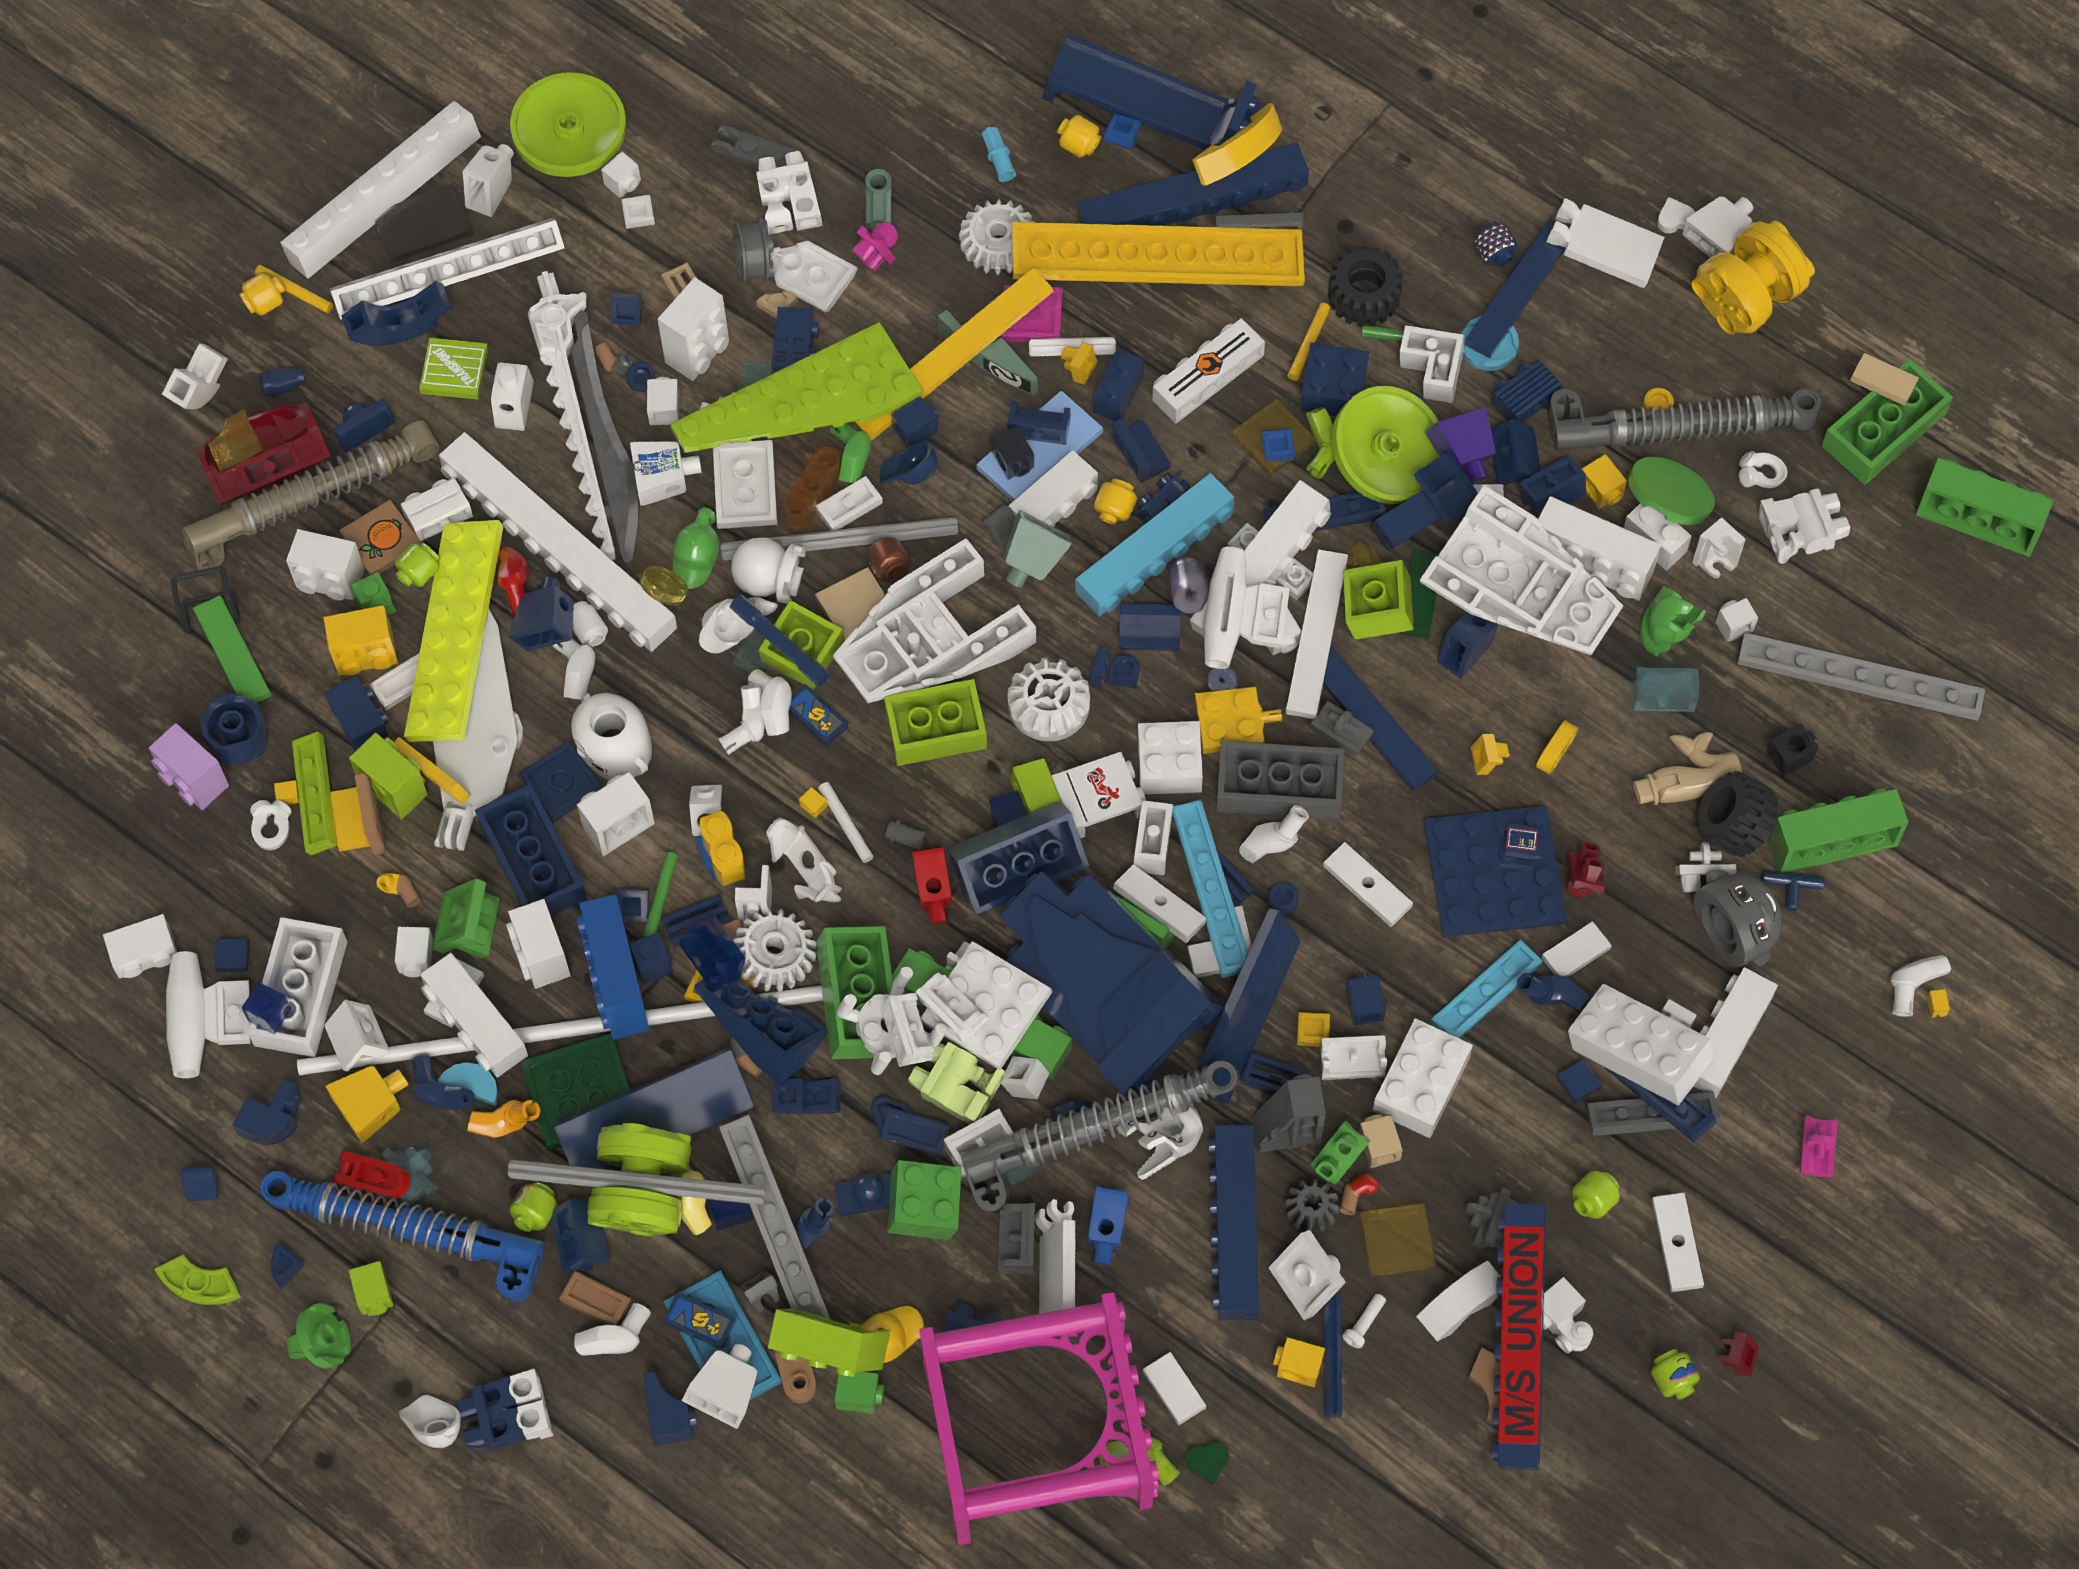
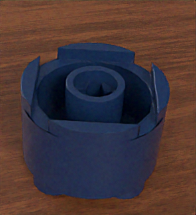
[200,693,268,764]

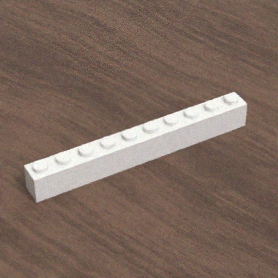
[439,432,677,652]

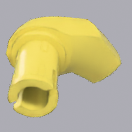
[672,1164,712,1235]

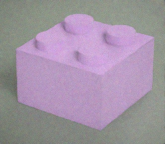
[149,723,229,810]

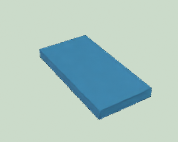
[663,1271,782,1400]

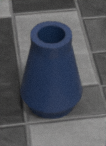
[259,367,305,398]

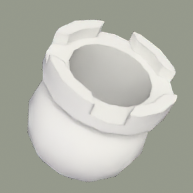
[731,538,805,604]

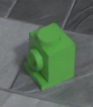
[351,572,396,616]

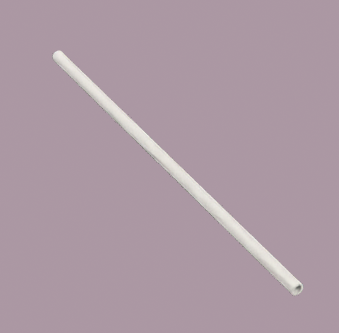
[297,985,823,1075]

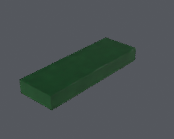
[1399,550,1439,639]

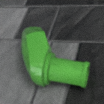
[830,423,871,483]

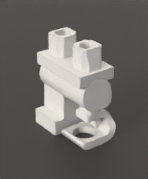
[756,151,823,235]
[1758,488,1850,564]

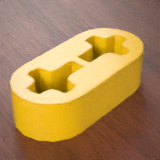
[1536,720,1579,775]

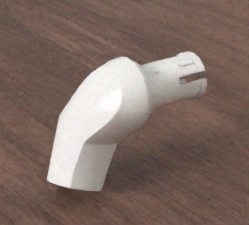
[552,639,595,699]
[748,669,792,736]
[718,684,765,755]
[1890,955,1951,1017]
[574,1303,651,1356]

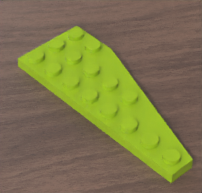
[670,322,923,453]

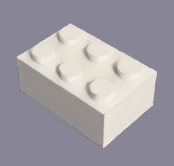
[657,277,729,381]
[1372,1019,1473,1138]

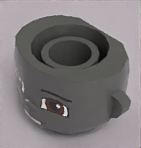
[1693,870,1783,968]

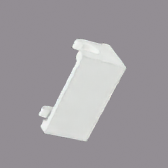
[1692,517,1746,578]
[915,972,988,1043]
[881,993,935,1067]
[1320,1035,1387,1080]
[944,1109,1014,1178]

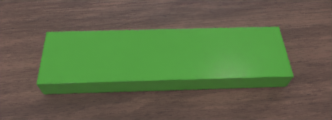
[193,595,271,703]

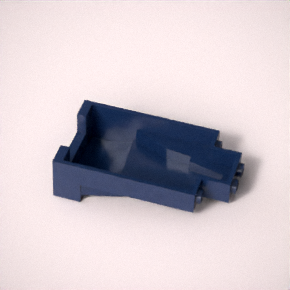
[999,871,1225,1098]

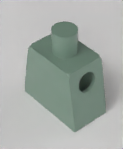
[1003,510,1072,588]

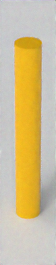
[254,265,333,314]
[1287,303,1331,381]

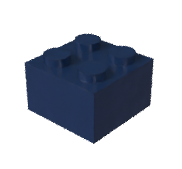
[1300,343,1369,417]

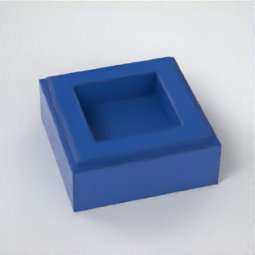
[1261,429,1295,462]

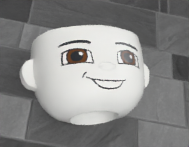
[571,692,652,780]

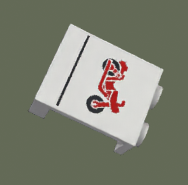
[1052,752,1146,838]

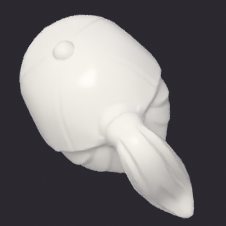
[699,597,778,653]

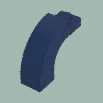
[341,281,451,346]

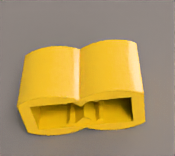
[700,811,745,886]

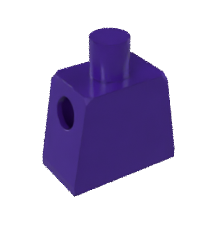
[1425,407,1496,483]

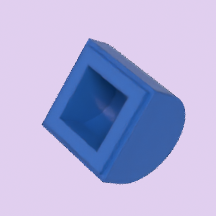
[1104,113,1141,150]

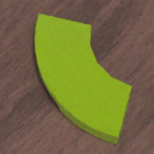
[155,1254,241,1305]

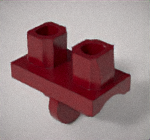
[1566,842,1605,897]

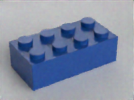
[576,894,650,1040]

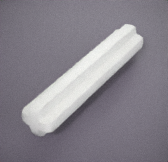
[1029,337,1116,356]

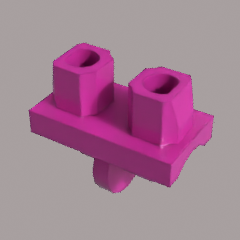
[852,222,898,272]
[1800,1116,1838,1178]

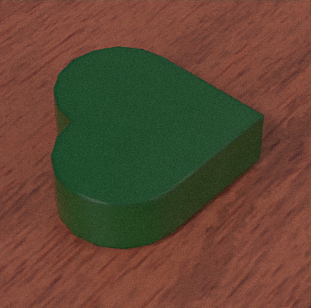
[1186,1443,1229,1485]

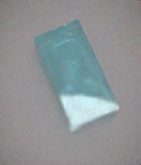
[1633,667,1699,712]

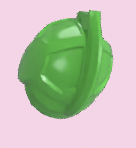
[1640,586,1706,657]

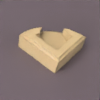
[756,291,798,319]

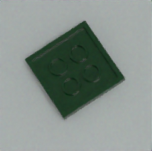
[521,1033,630,1151]

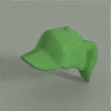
[673,507,720,589]

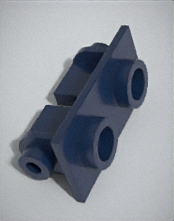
[1131,471,1191,525]

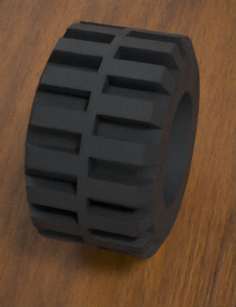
[1328,246,1403,327]
[1696,771,1779,857]

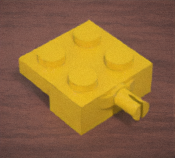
[1195,687,1282,754]

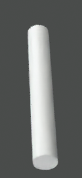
[818,782,874,863]

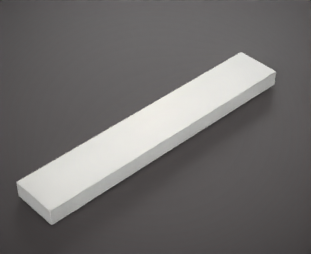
[1286,549,1348,719]

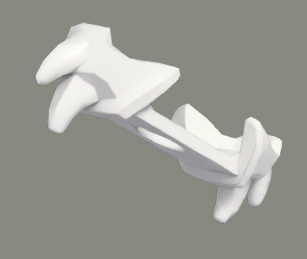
[766,818,842,903]

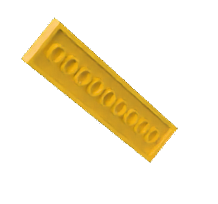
[1011,222,1305,286]

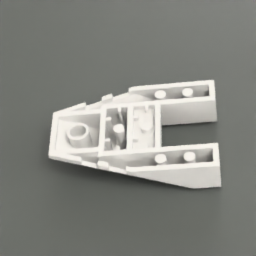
[833,538,1036,703]

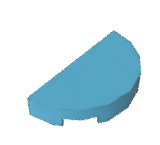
[438,1062,499,1106]

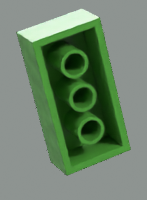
[1821,359,1953,485]
[1916,458,2054,557]
[1768,789,1909,873]
[816,926,893,1059]

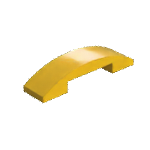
[1192,103,1282,186]

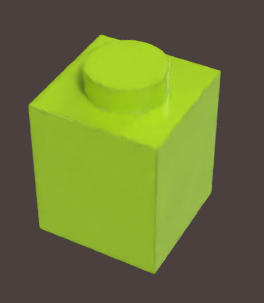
[349,1261,394,1316]

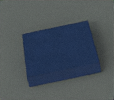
[518,741,603,823]

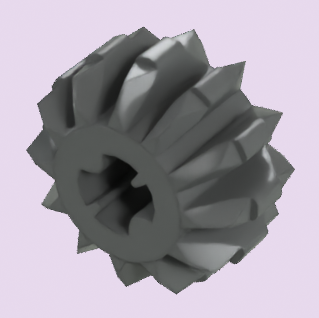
[1284,1178,1340,1233]

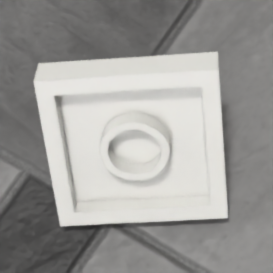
[1269,1230,1346,1320]

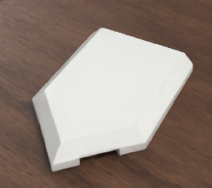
[769,241,857,313]

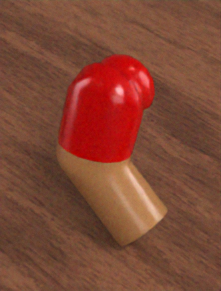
[1339,1173,1379,1215]

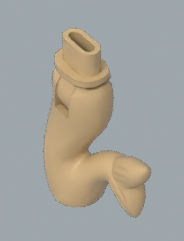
[1633,732,1742,805]

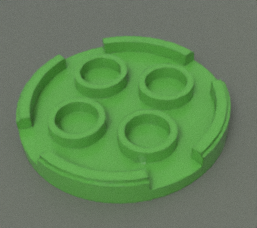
[1628,457,1715,525]

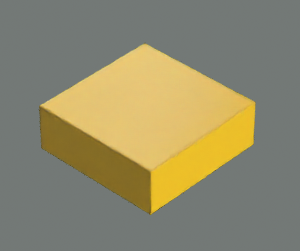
[1297,1012,1330,1047]

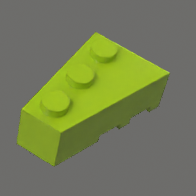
[768,1309,891,1377]

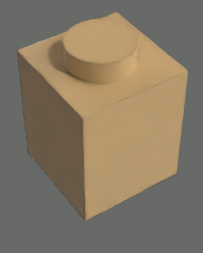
[1359,1114,1403,1168]

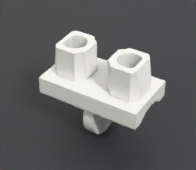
[1675,842,1736,892]

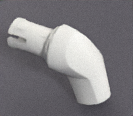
[1239,805,1309,863]

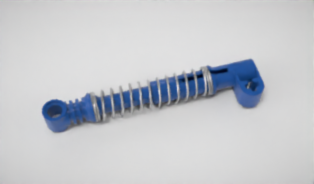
[260,1171,544,1303]

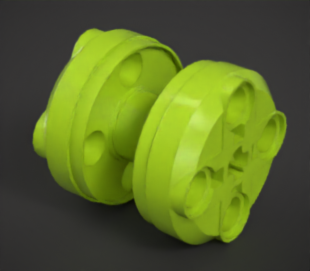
[587,1123,691,1236]

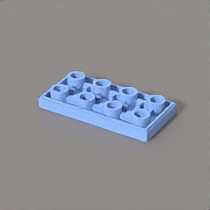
[976,391,1103,502]

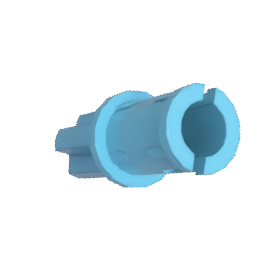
[982,127,1016,182]

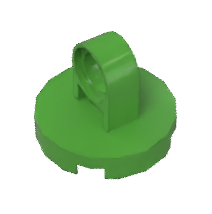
[286,1303,351,1369]

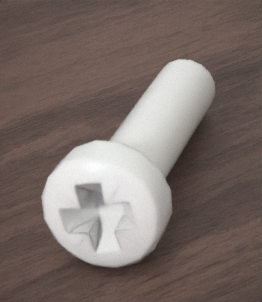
[1342,1294,1386,1349]

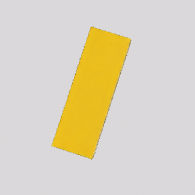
[394,737,470,804]

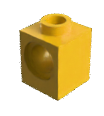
[1581,454,1627,509]
[1273,1337,1325,1388]

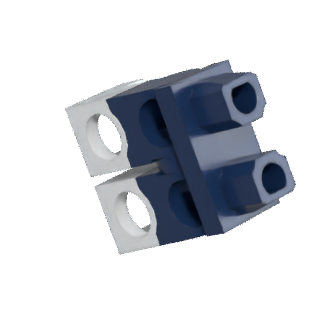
[456,1369,554,1452]

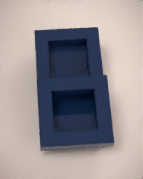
[772,1078,841,1114]

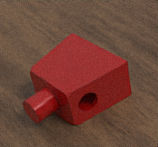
[912,847,952,925]

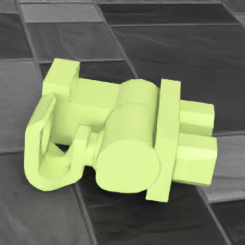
[908,1042,1005,1125]

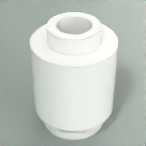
[572,601,608,647]

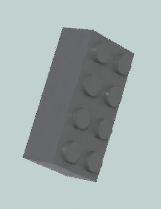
[1216,741,1344,820]

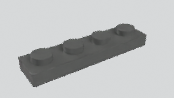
[1587,1092,1720,1136]

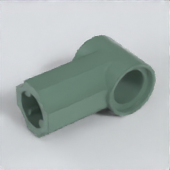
[865,169,892,230]

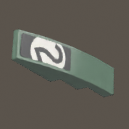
[938,310,1038,396]

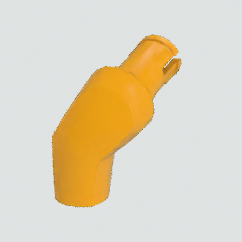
[467,1100,540,1138]

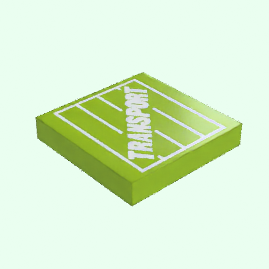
[419,338,489,400]

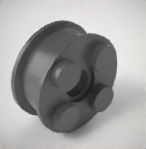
[732,217,774,284]

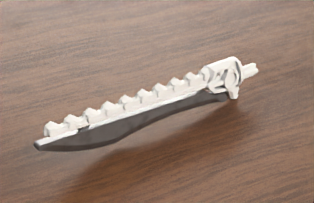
[528,271,638,568]

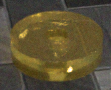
[639,566,688,605]

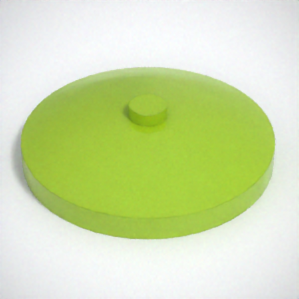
[510,72,626,177]
[1332,386,1439,504]

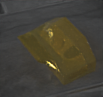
[207,409,263,470]

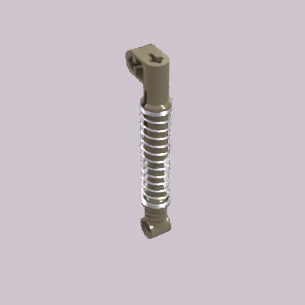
[182,421,440,570]

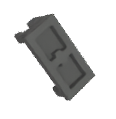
[998,1203,1035,1275]

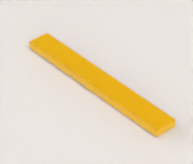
[854,268,1054,441]

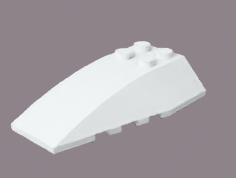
[1419,485,1623,655]

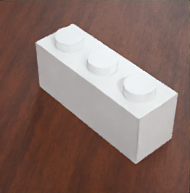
[1008,450,1098,527]

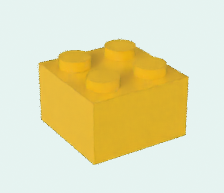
[323,605,399,676]

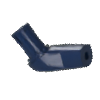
[1517,973,1591,1013]
[411,1055,474,1109]
[794,1198,835,1251]

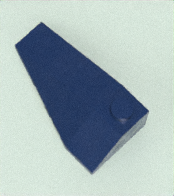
[694,971,828,1084]

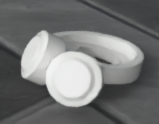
[1739,451,1787,488]
[250,800,292,850]

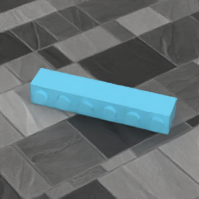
[1075,473,1235,617]

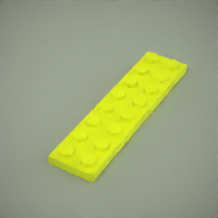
[404,520,504,742]

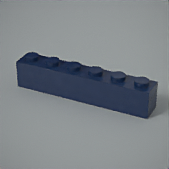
[1208,1125,1259,1320]

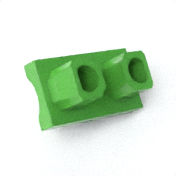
[1310,1121,1371,1185]

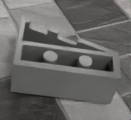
[1252,1074,1326,1153]

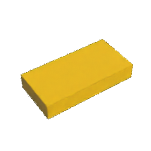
[331,787,370,852]

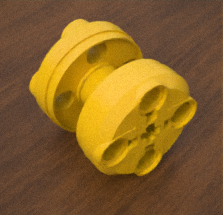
[1691,220,1815,335]

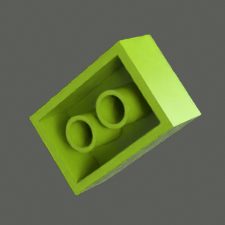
[884,679,987,766]

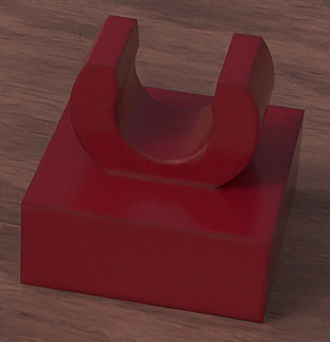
[1717,1332,1759,1377]

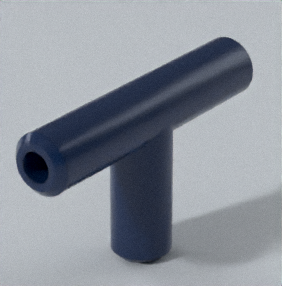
[1762,871,1825,911]

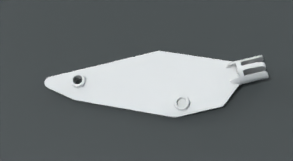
[433,609,518,851]

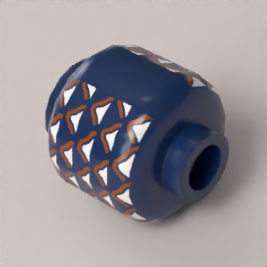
[1474,221,1518,267]

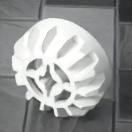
[1008,658,1090,741]

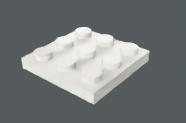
[920,941,1052,1070]

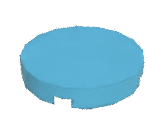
[1462,316,1519,371]

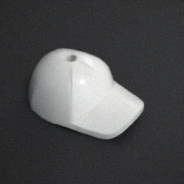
[399,1395,461,1448]

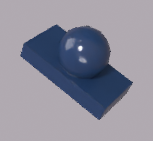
[333,398,395,453]
[834,1173,891,1217]

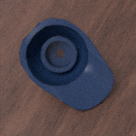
[880,441,938,485]

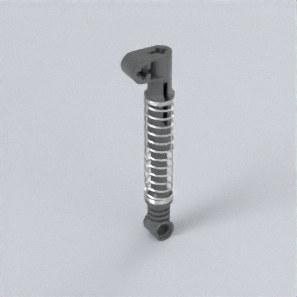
[961,1061,1240,1211]

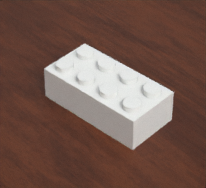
[1538,496,1661,601]
[248,917,347,1057]
[1568,984,1714,1106]

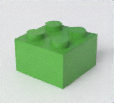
[887,1160,961,1240]

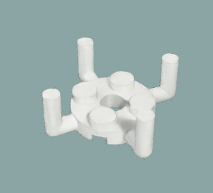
[837,967,948,1075]

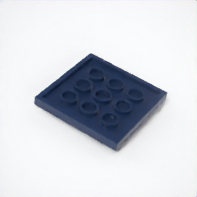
[1423,806,1567,938]

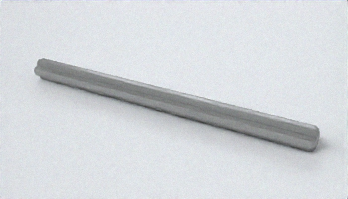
[720,517,958,560]
[507,1160,765,1205]

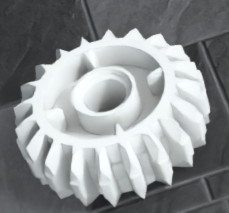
[959,199,1035,275]
[732,908,816,992]

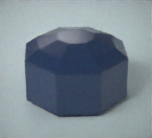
[626,362,655,392]

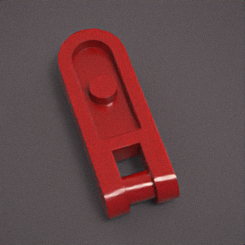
[333,1151,410,1198]

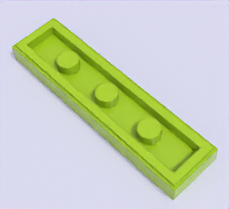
[292,731,337,855]

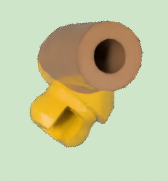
[376,873,421,908]

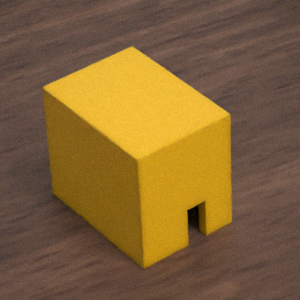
[274,780,299,805]
[799,787,828,818]
[1927,989,1950,1018]

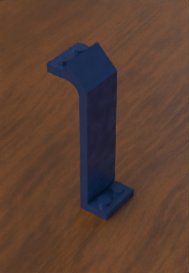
[1042,34,1262,150]

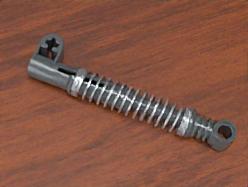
[1549,389,1821,450]

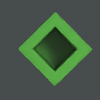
[835,1372,885,1414]

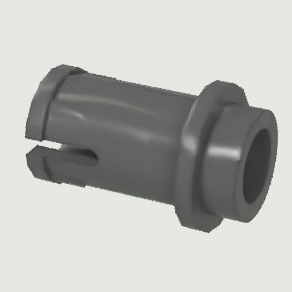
[885,820,926,851]

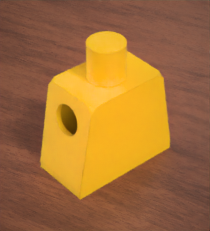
[325,1066,408,1143]

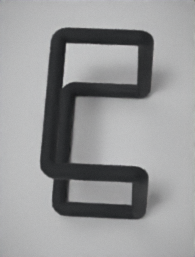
[170,566,240,634]

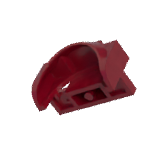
[195,402,331,506]

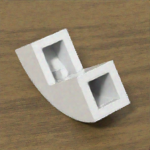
[1416,1261,1501,1341]

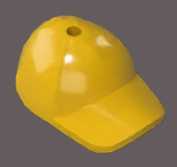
[860,1306,924,1363]

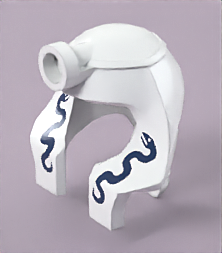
[1117,1106,1203,1180]

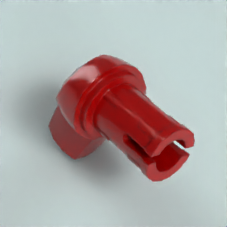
[497,547,529,615]

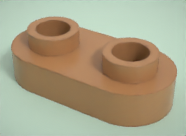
[775,1350,817,1404]

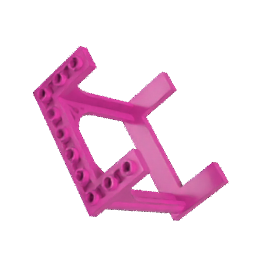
[919,1292,1159,1545]

